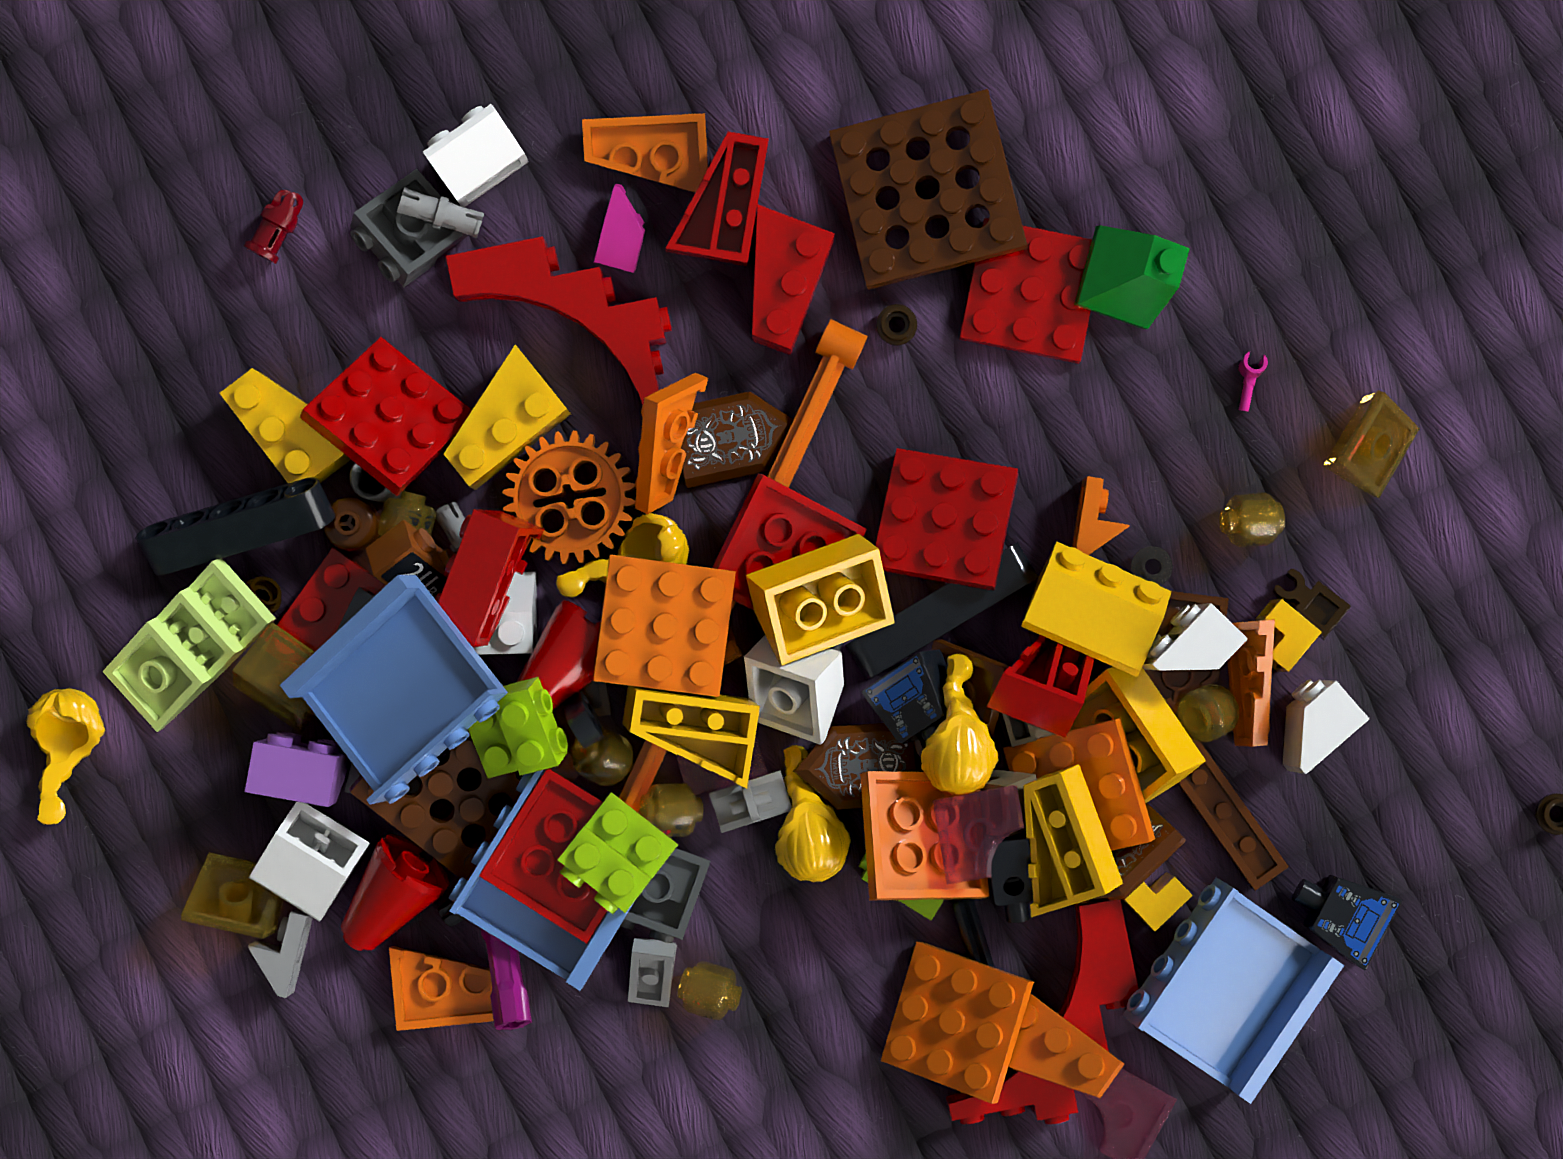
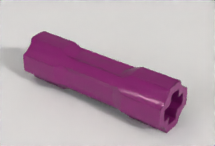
[481,928,532,1030]

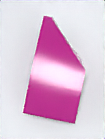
[594,184,645,273]

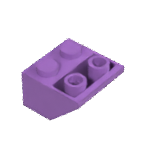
[245,731,350,807]

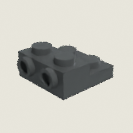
[350,169,468,287]
[620,848,711,943]

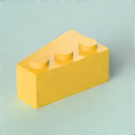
[444,344,571,490]
[219,368,351,483]
[622,685,760,789]
[1023,764,1123,917]

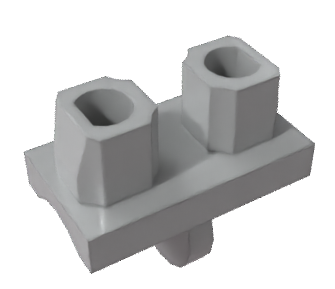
[709,770,792,833]

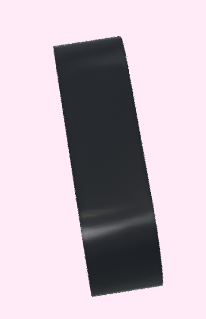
[562,690,604,749]

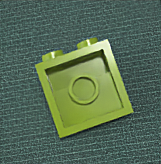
[468,677,568,778]
[558,792,678,914]

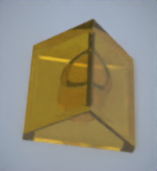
[1323,390,1420,498]
[232,622,315,733]
[181,852,283,939]

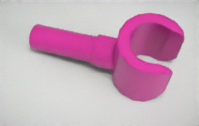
[1239,352,1268,412]

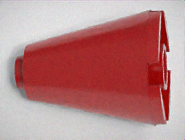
[517,600,600,710]
[341,834,450,951]

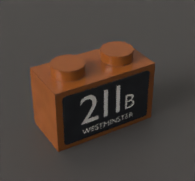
[366,519,454,598]

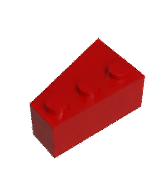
[666,131,769,266]
[752,204,835,356]
[435,509,545,647]
[987,635,1094,738]

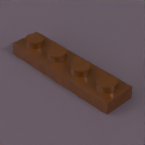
[1177,731,1289,891]

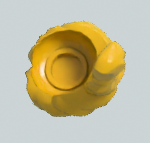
[556,513,689,598]
[921,654,998,796]
[26,688,105,825]
[775,745,851,883]

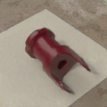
[243,189,303,264]

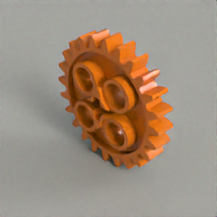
[502,431,635,565]

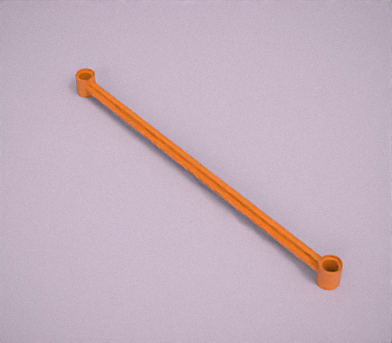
[618,319,868,813]

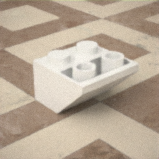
[423,104,529,207]
[1143,603,1248,670]
[249,802,370,922]

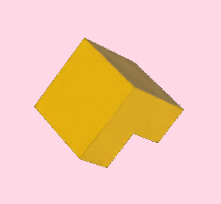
[1255,599,1322,672]
[1122,872,1193,931]

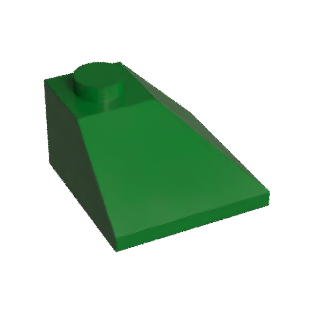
[1074,225,1190,329]

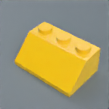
[746,534,895,666]
[1021,541,1172,677]
[1070,667,1206,804]

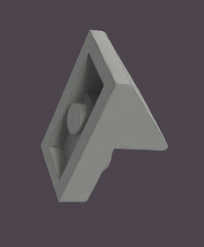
[248,909,313,998]
[628,938,677,1007]

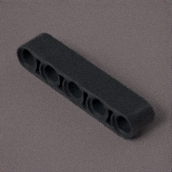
[135,477,336,575]
[845,542,1039,681]

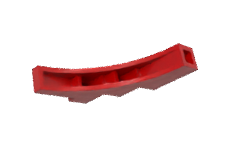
[446,236,672,406]
[946,898,1139,1124]

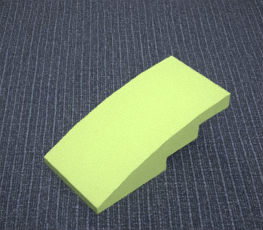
[103,558,276,732]

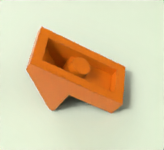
[1072,476,1130,555]

